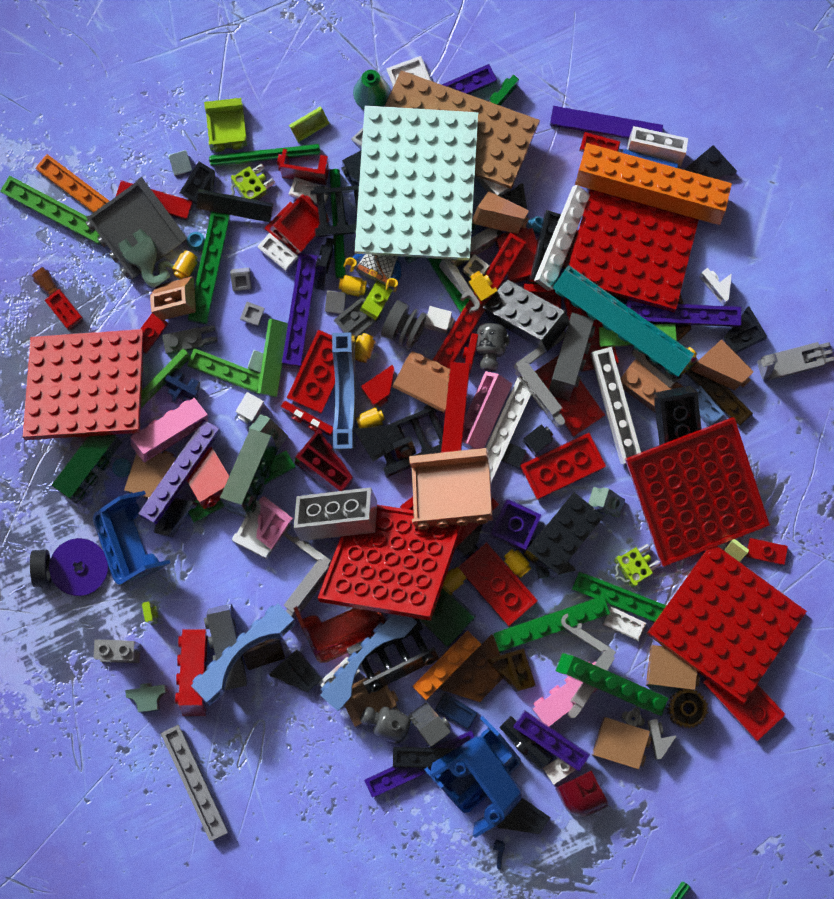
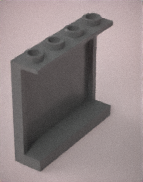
[86,177,187,280]

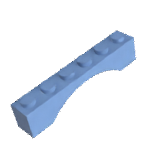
[332,333,356,449]
[191,603,296,706]
[320,614,417,711]

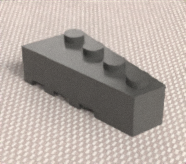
[549,313,595,401]
[204,604,247,690]
[408,702,451,747]

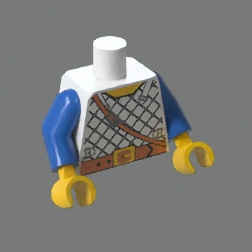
[343,254,402,292]

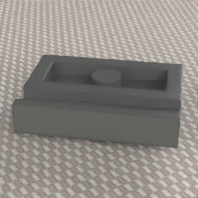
[334,296,381,339]

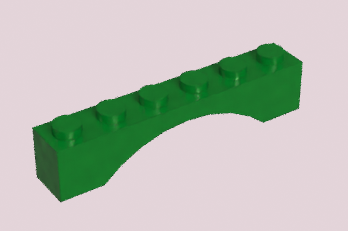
[555,653,668,716]

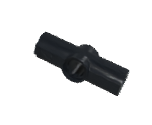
[499,716,552,770]

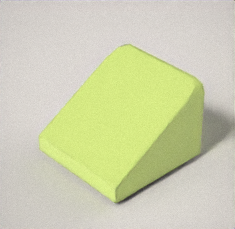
[724,539,749,562]

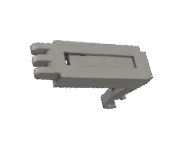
[439,228,502,313]
[514,331,565,428]
[757,342,834,381]
[283,524,331,620]
[561,613,616,718]

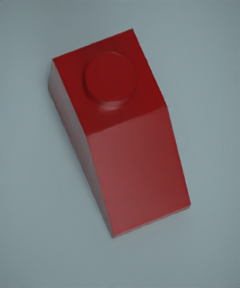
[361,365,395,408]

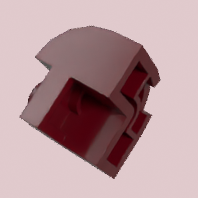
[555,770,609,817]

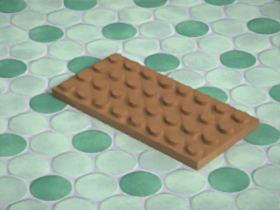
[385,70,540,189]

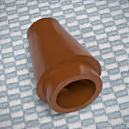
[32,267,58,296]

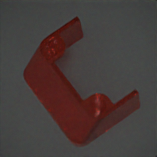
[294,606,385,663]

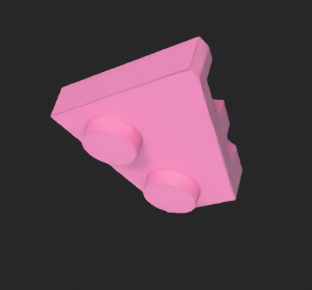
[256,496,293,550]

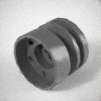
[381,300,427,350]

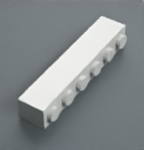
[590,347,641,464]

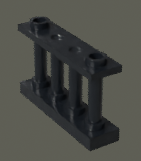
[310,185,359,238]
[375,405,443,478]
[347,618,439,694]

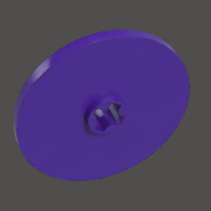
[49,538,108,596]

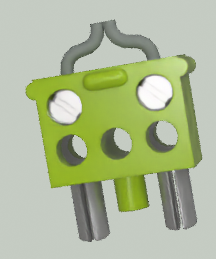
[231,164,275,200]
[614,544,661,588]

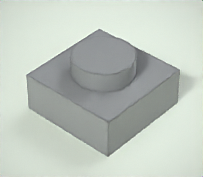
[240,302,265,327]

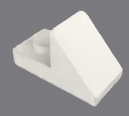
[699,268,732,305]

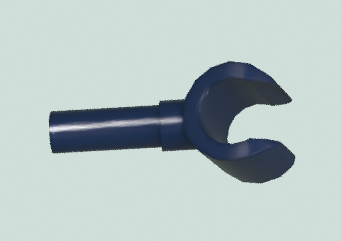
[493,839,505,869]

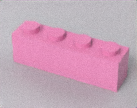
[462,371,512,450]
[130,398,208,462]
[532,661,598,726]

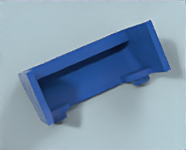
[93,491,170,585]
[424,716,521,813]
[430,737,522,838]

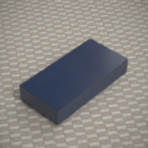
[435,693,478,730]

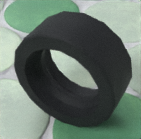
[30,550,51,587]

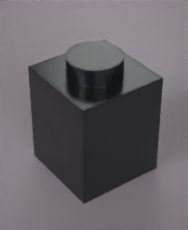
[523,424,553,456]

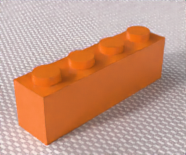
[412,630,481,700]

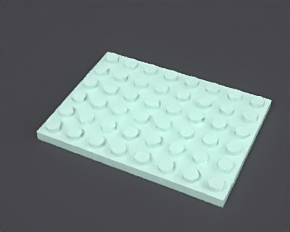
[355,106,478,260]

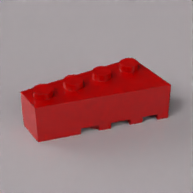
[175,629,208,716]

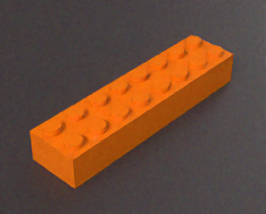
[575,143,732,225]

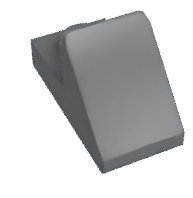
[647,719,676,760]

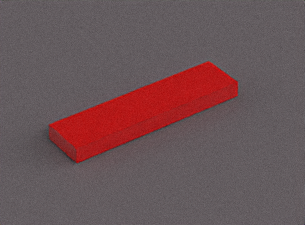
[115,180,193,220]

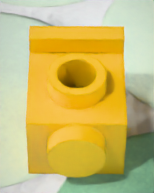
[468,271,498,301]

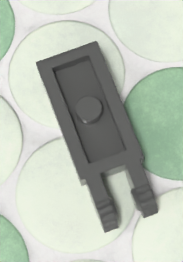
[162,325,218,354]
[632,348,682,388]

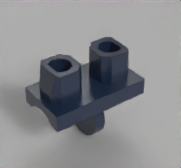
[165,370,200,404]

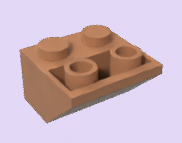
[150,277,196,321]

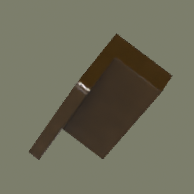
[242,638,285,670]

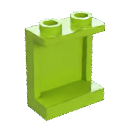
[204,98,247,152]

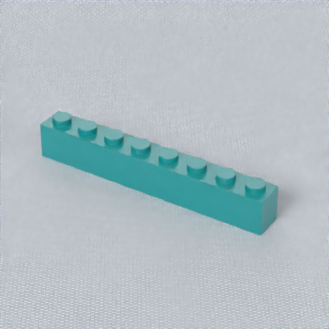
[552,265,694,376]

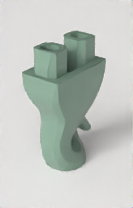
[118,229,174,288]

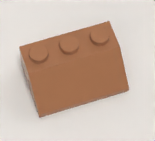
[392,351,450,413]
[620,359,684,413]

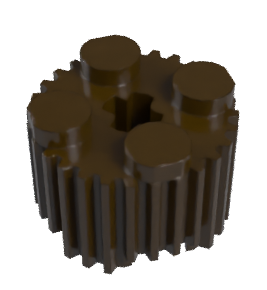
[666,689,709,729]

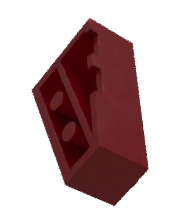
[294,428,353,492]

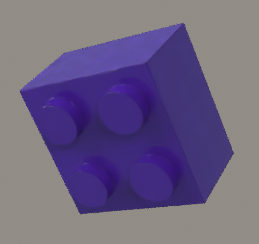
[490,499,541,552]

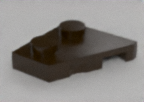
[488,648,536,692]

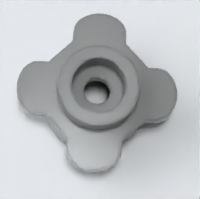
[622,707,644,727]

